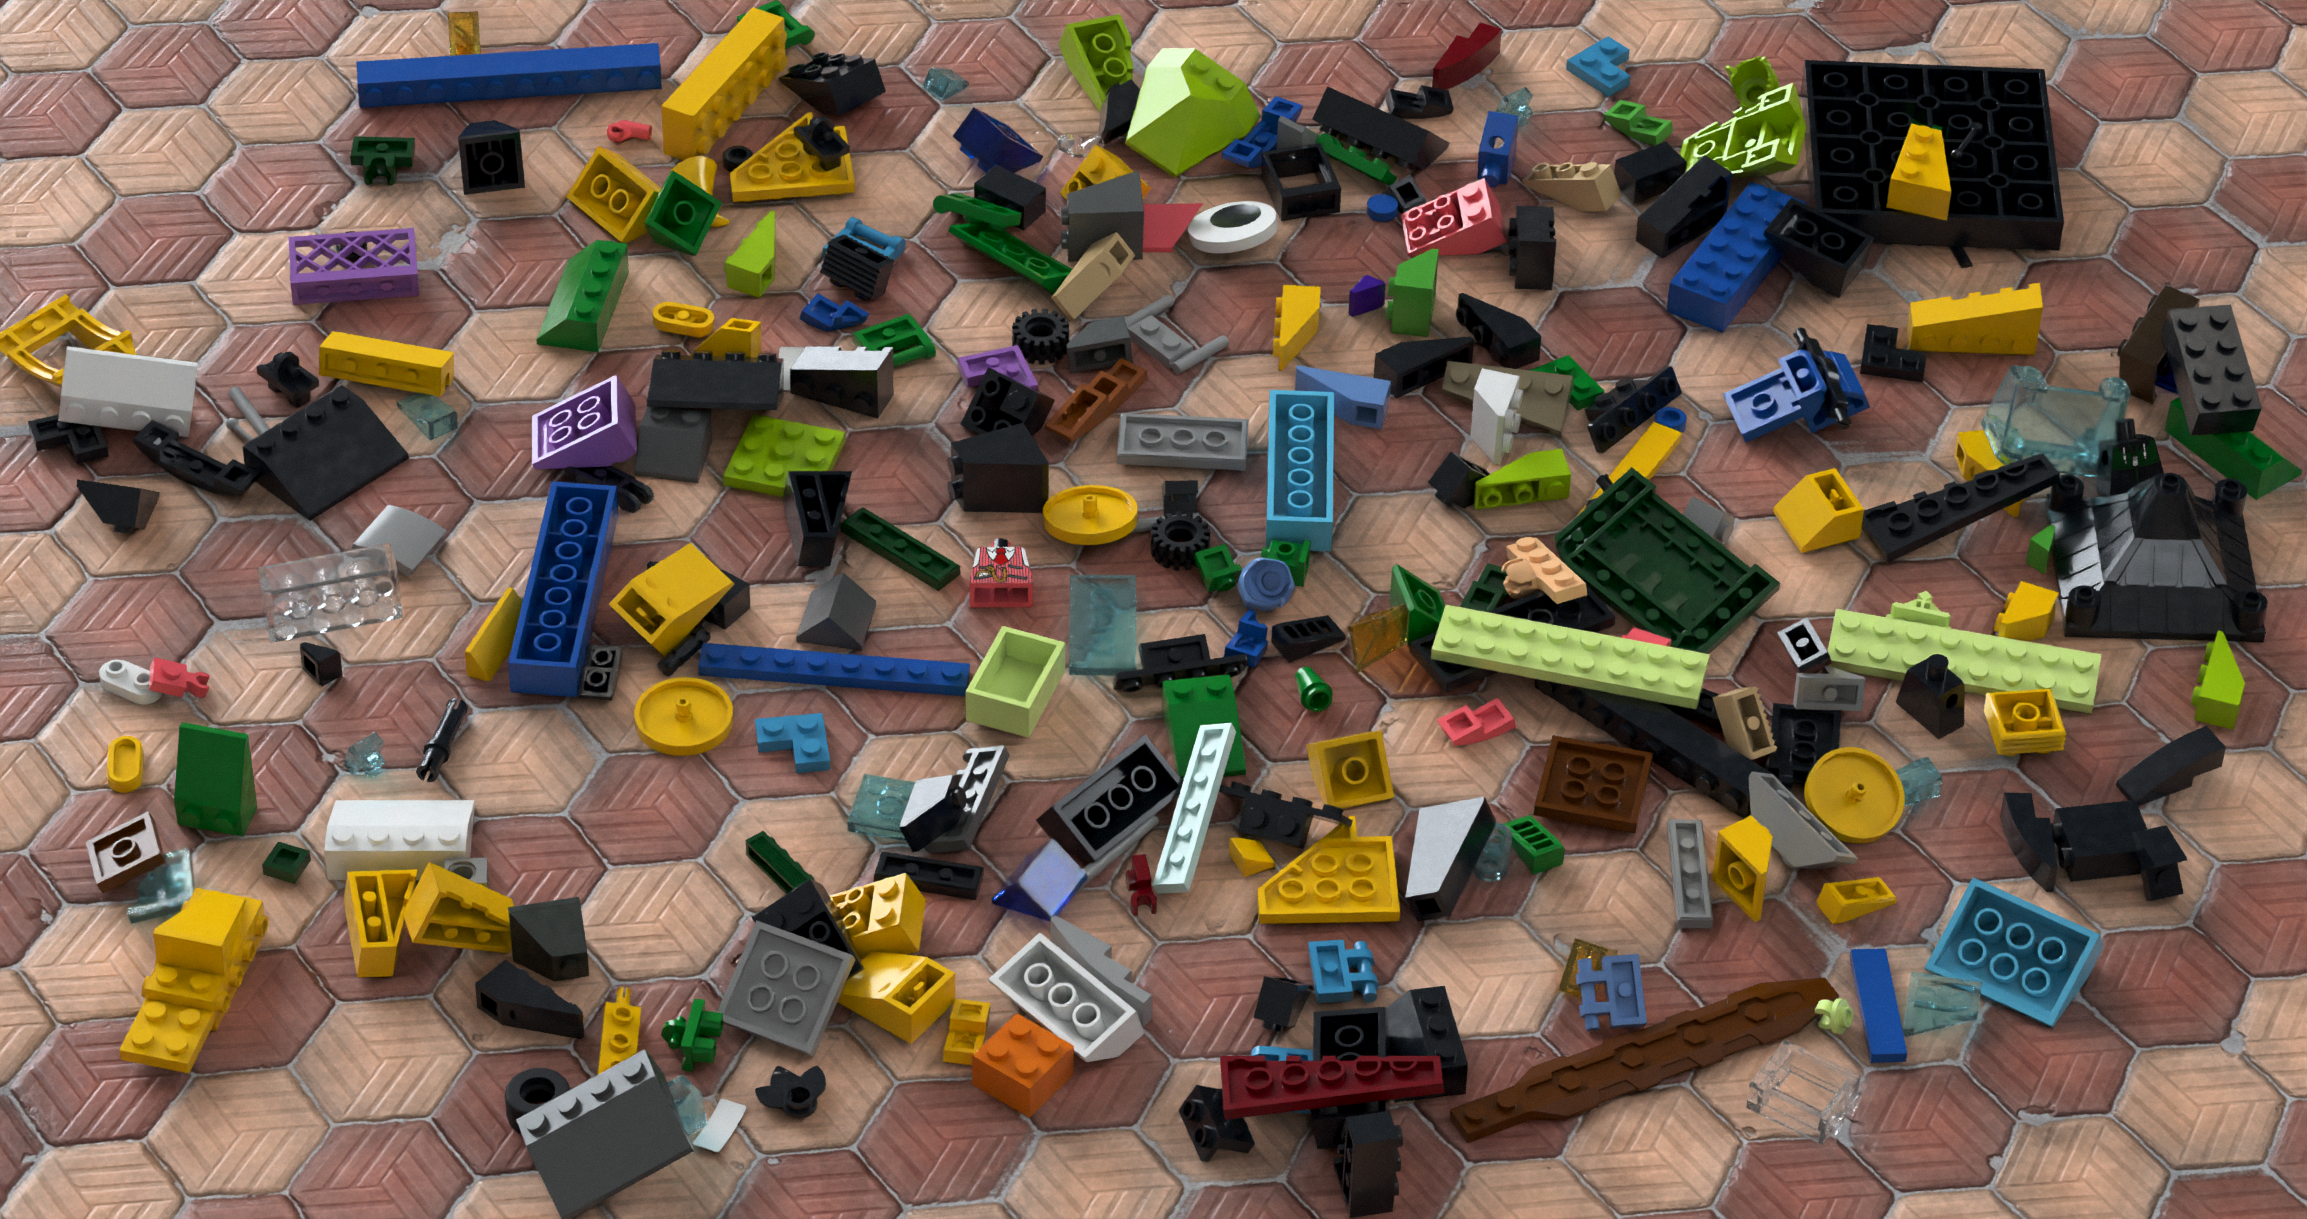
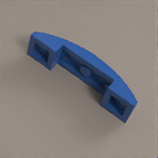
[1222,96,1303,168]

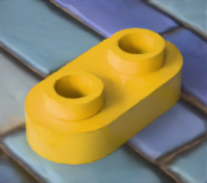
[652,302,715,338]

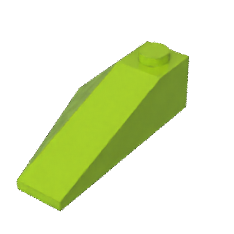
[1058,14,1134,113]

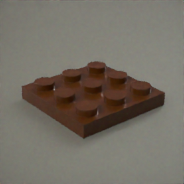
[1533,735,1653,833]

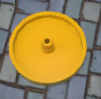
[1043,485,1138,545]
[634,677,733,756]
[1805,747,1905,844]

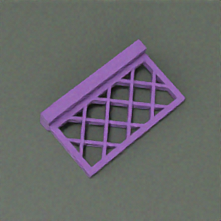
[288,228,419,305]

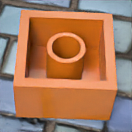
[972,1013,1074,1118]

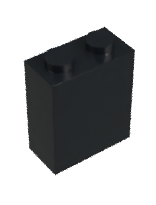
[2050,800,2147,882]

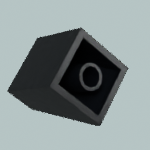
[947,423,1049,513]

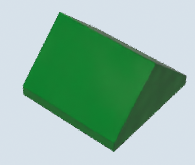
[644,170,722,256]
[1390,564,1445,647]

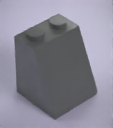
[1061,172,1144,262]

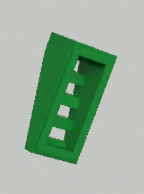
[1499,815,1565,875]

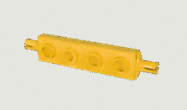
[597,987,641,1075]

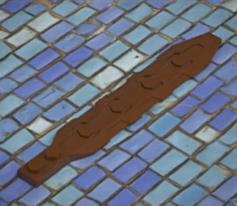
[1450,978,1839,1143]

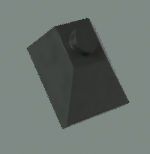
[508,897,589,981]

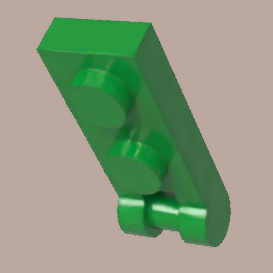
[1316,133,1398,186]
[933,193,1022,231]

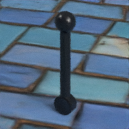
[1950,122,1983,161]

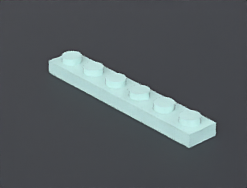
[1152,723,1236,894]

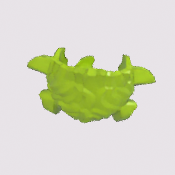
[1725,56,1780,111]

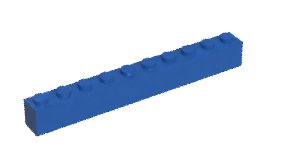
[356,43,662,108]

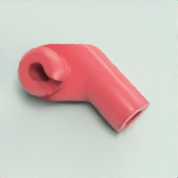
[607,120,652,143]

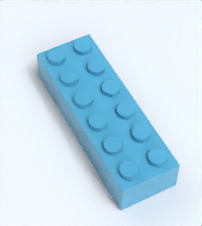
[1266,390,1334,551]

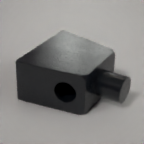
[1896,654,1965,739]

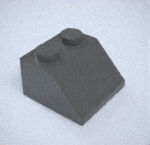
[635,406,712,483]

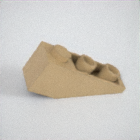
[1522,162,1622,212]
[1051,232,1135,321]

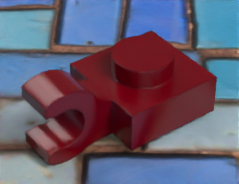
[1126,854,1157,916]

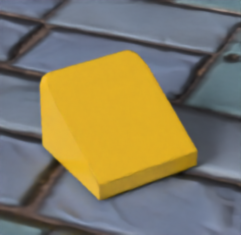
[1229,837,1275,877]

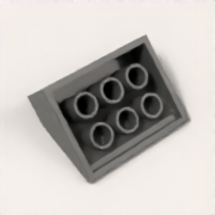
[516,1049,694,1219]

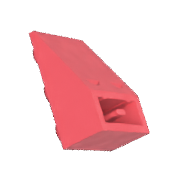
[1401,178,1507,257]

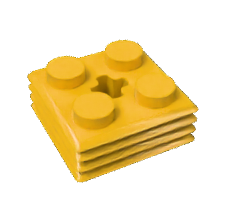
[1983,689,2067,756]

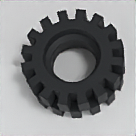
[1012,309,1069,365]
[1151,511,1210,571]

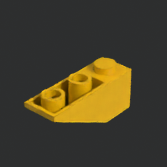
[1273,285,1321,370]
[1954,429,2025,517]

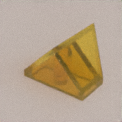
[1347,603,1408,673]

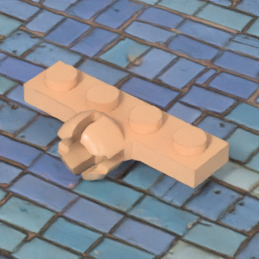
[1501,537,1587,604]

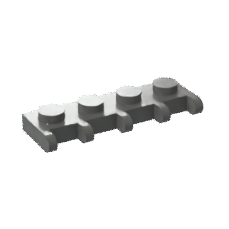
[924,745,1010,853]

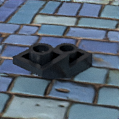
[578,645,623,700]

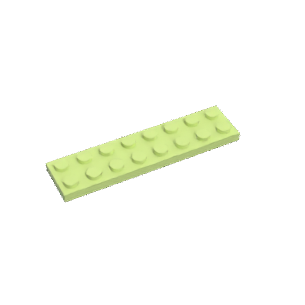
[1431,605,1710,709]
[1828,609,2102,714]

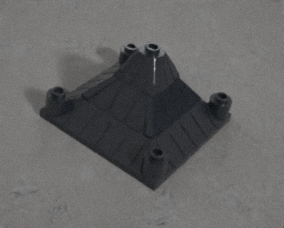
[2045,473,2268,642]

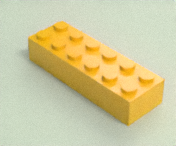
[661,7,788,160]

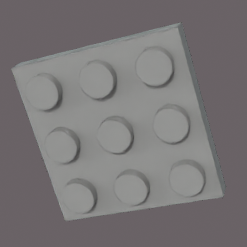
[717,920,855,1057]

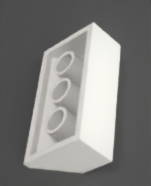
[58,346,198,437]
[989,933,1144,1062]

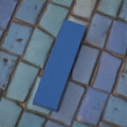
[1849,948,1907,1063]

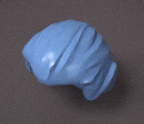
[1238,557,1295,612]

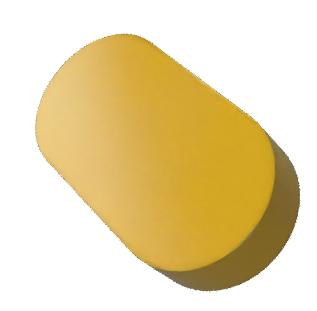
[107,736,144,793]

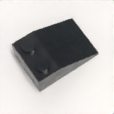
[1763,198,1874,298]

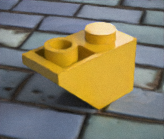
[690,318,761,358]
[1994,581,2059,642]

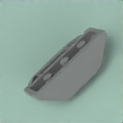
[1748,771,1858,870]

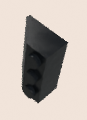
[1386,986,1468,1103]

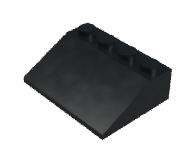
[647,350,784,410]
[242,385,409,521]

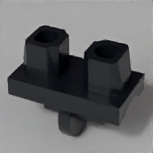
[794,116,850,171]
[257,352,319,408]

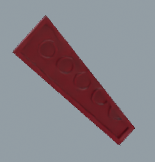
[1220,1056,1444,1120]

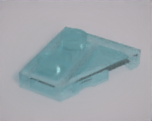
[1903,971,1982,1037]

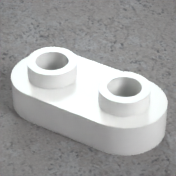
[99,659,162,705]

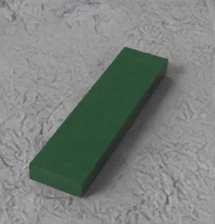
[841,507,961,591]

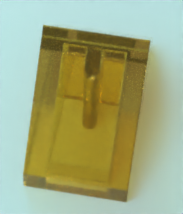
[448,11,481,56]
[1559,938,1618,998]

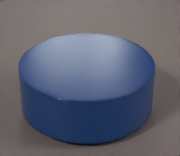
[1367,194,1398,222]
[1654,407,1687,433]

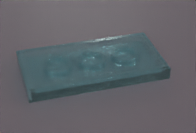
[1069,575,1137,676]

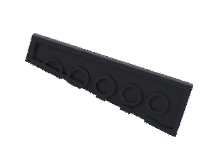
[1862,453,2060,563]

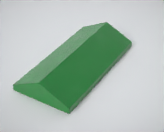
[948,221,1072,295]

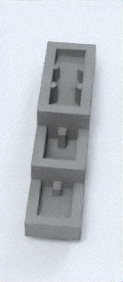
[1050,915,1152,1027]

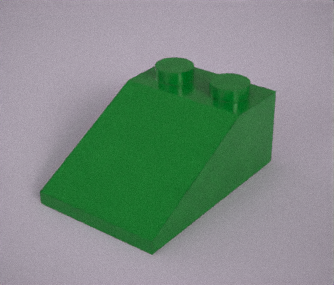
[1162,674,1246,781]
[174,722,257,837]

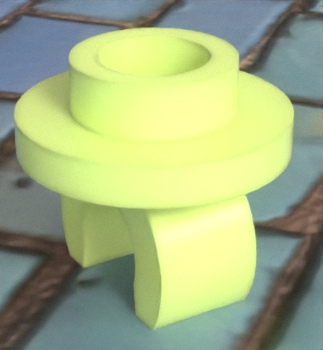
[1815,998,1853,1034]

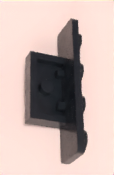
[1585,366,1682,453]
[1112,634,1248,692]
[1219,782,1353,849]

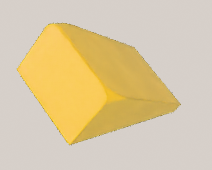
[1817,877,1898,924]

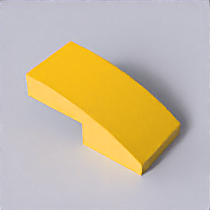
[943,999,991,1065]

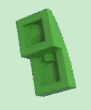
[1604,100,1673,146]

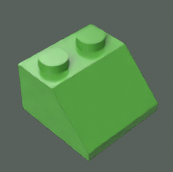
[1386,249,1439,337]

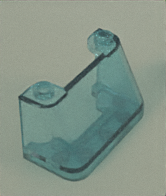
[1981,365,2131,477]

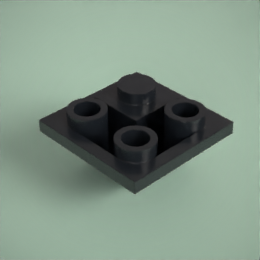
[960,367,1055,436]

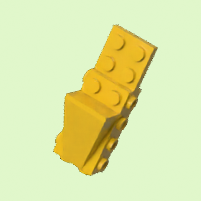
[119,888,269,1074]

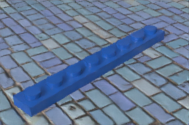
[698,643,970,696]

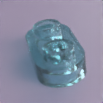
[1473,823,1512,882]

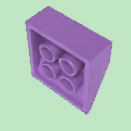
[532,375,637,469]

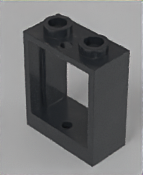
[1261,143,1341,221]

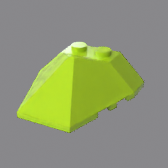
[1125,48,1261,178]
[1680,83,1806,178]

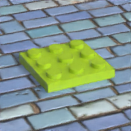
[723,414,845,497]

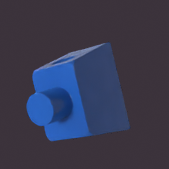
[1477,111,1518,188]

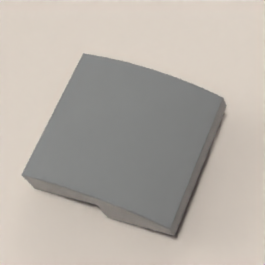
[352,505,447,577]

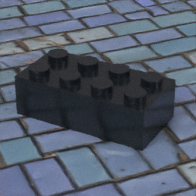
[2161,304,2262,436]
[1312,1007,1390,1149]

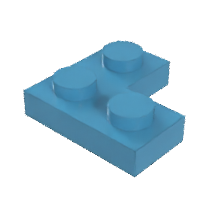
[1566,36,1630,97]
[755,713,830,773]

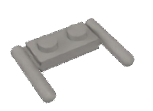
[1125,295,1229,375]

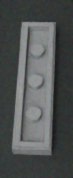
[1667,819,1713,929]

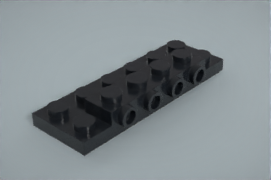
[1409,584,1615,693]

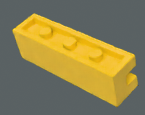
[319,331,454,397]

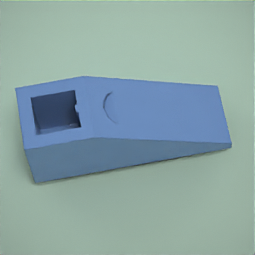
[1295,365,1391,429]

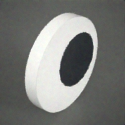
[1188,201,1278,253]

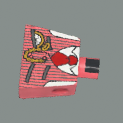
[970,538,1033,608]

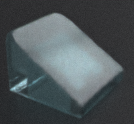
[923,67,969,100]

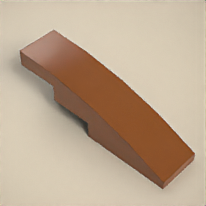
[1045,357,1148,442]

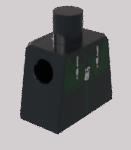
[2097,418,2164,496]

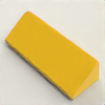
[465,587,523,681]

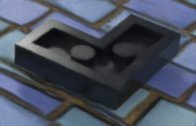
[1860,324,1927,382]
[28,414,109,464]

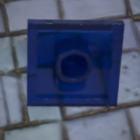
[991,838,1088,922]

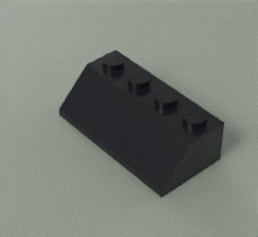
[1312,87,1450,171]
[1036,734,1183,863]

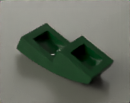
[1460,563,1509,612]

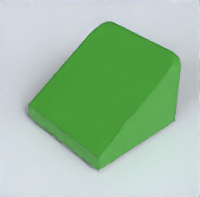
[2026,525,2056,574]

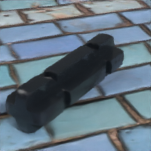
[657,626,711,676]

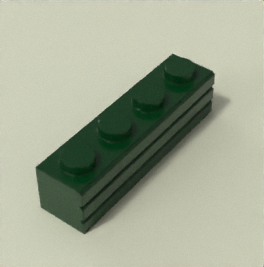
[746,831,815,894]

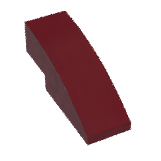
[1432,22,1502,90]

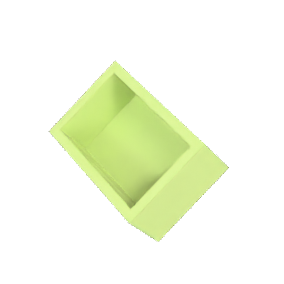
[966,626,1066,738]

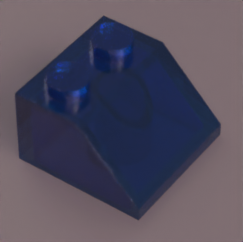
[953,107,1044,173]

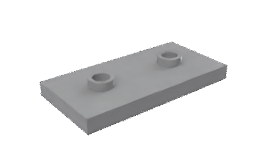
[1117,413,1249,471]

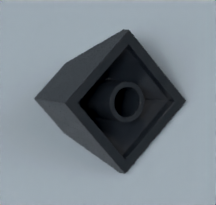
[76,479,160,534]

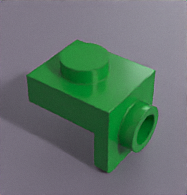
[1194,543,1242,592]

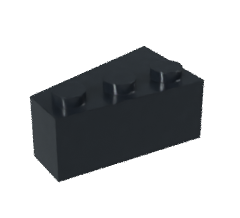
[1509,205,1557,290]
[790,346,894,419]
[782,471,852,567]
[1333,1111,1403,1218]

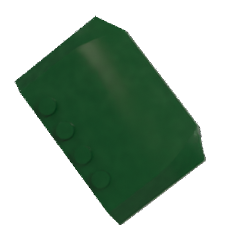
[1554,467,1780,654]

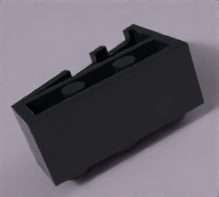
[1636,155,1732,259]

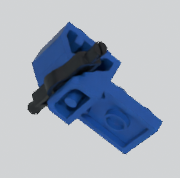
[1723,328,1870,443]

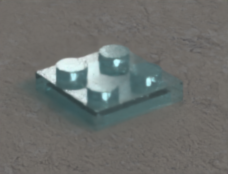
[847,774,915,841]

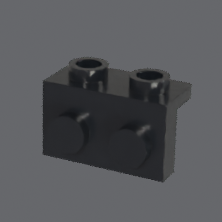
[1179,1085,1255,1162]

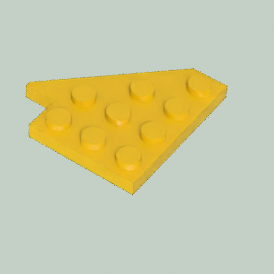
[729,112,855,202]
[1257,816,1400,924]

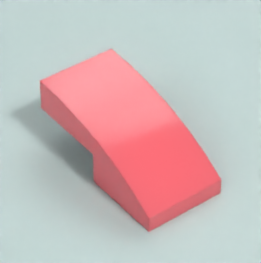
[1437,698,1516,746]

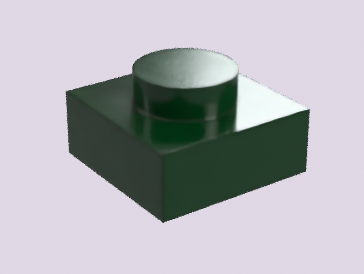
[262,841,311,884]

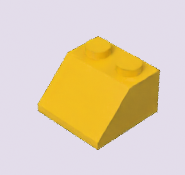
[1306,730,1394,809]
[1712,815,1773,922]

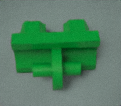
[661,999,724,1072]

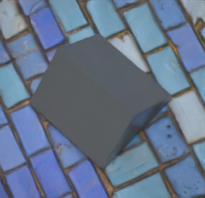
[796,572,876,651]

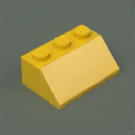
[566,146,662,243]

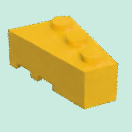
[1887,124,1951,221]
[403,862,514,953]
[343,869,418,978]

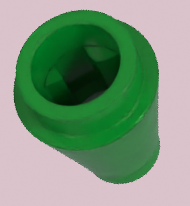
[1295,667,1333,712]

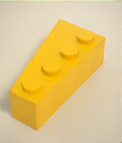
[1907,283,2043,355]

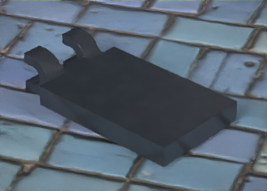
[1768,703,1841,792]

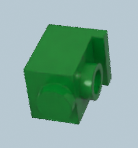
[1261,540,1311,587]

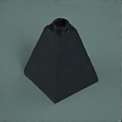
[458,120,525,195]

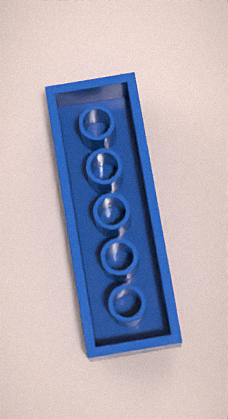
[1666,182,1807,333]

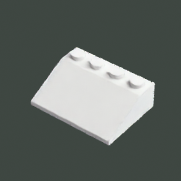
[324,800,475,880]

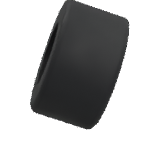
[505,1068,571,1134]

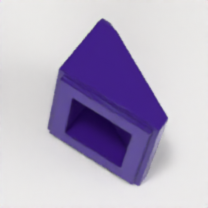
[1348,275,1386,317]

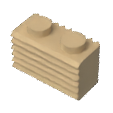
[1713,686,1777,760]

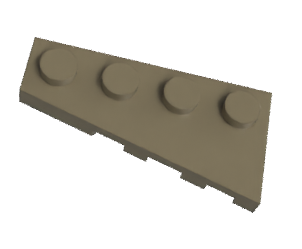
[1442,361,1574,437]

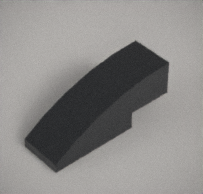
[2116,726,2226,806]
[2000,793,2058,892]

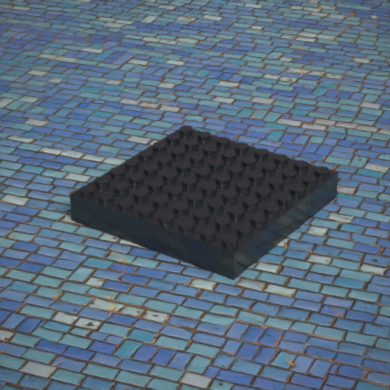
[1801,60,2064,251]

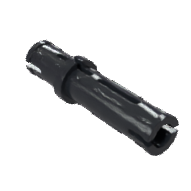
[416,698,468,782]

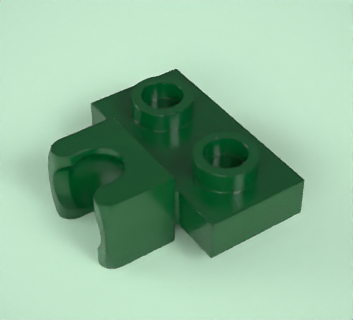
[350,136,416,185]

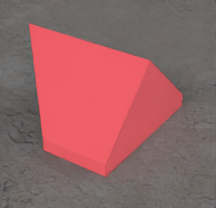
[1143,203,1203,252]

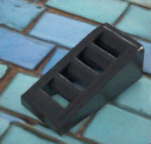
[1271,615,1346,662]

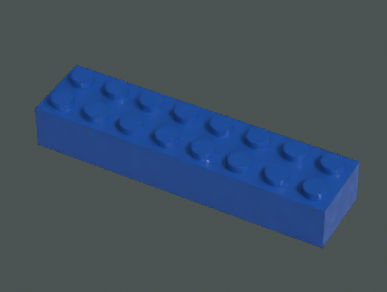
[508,481,619,697]

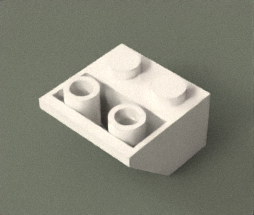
[1470,368,1523,465]

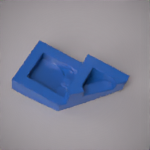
[800,293,869,332]
[1224,609,1268,668]

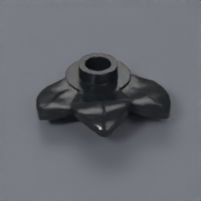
[755,1066,826,1118]

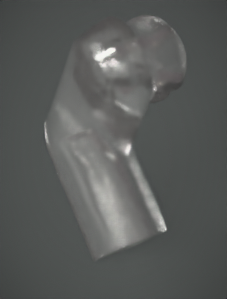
[1057,134,1104,158]

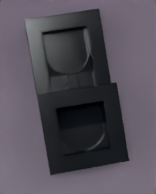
[1385,85,1454,119]

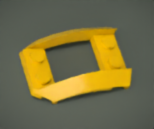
[0,294,136,388]

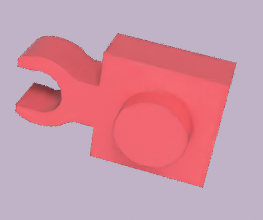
[149,657,210,698]

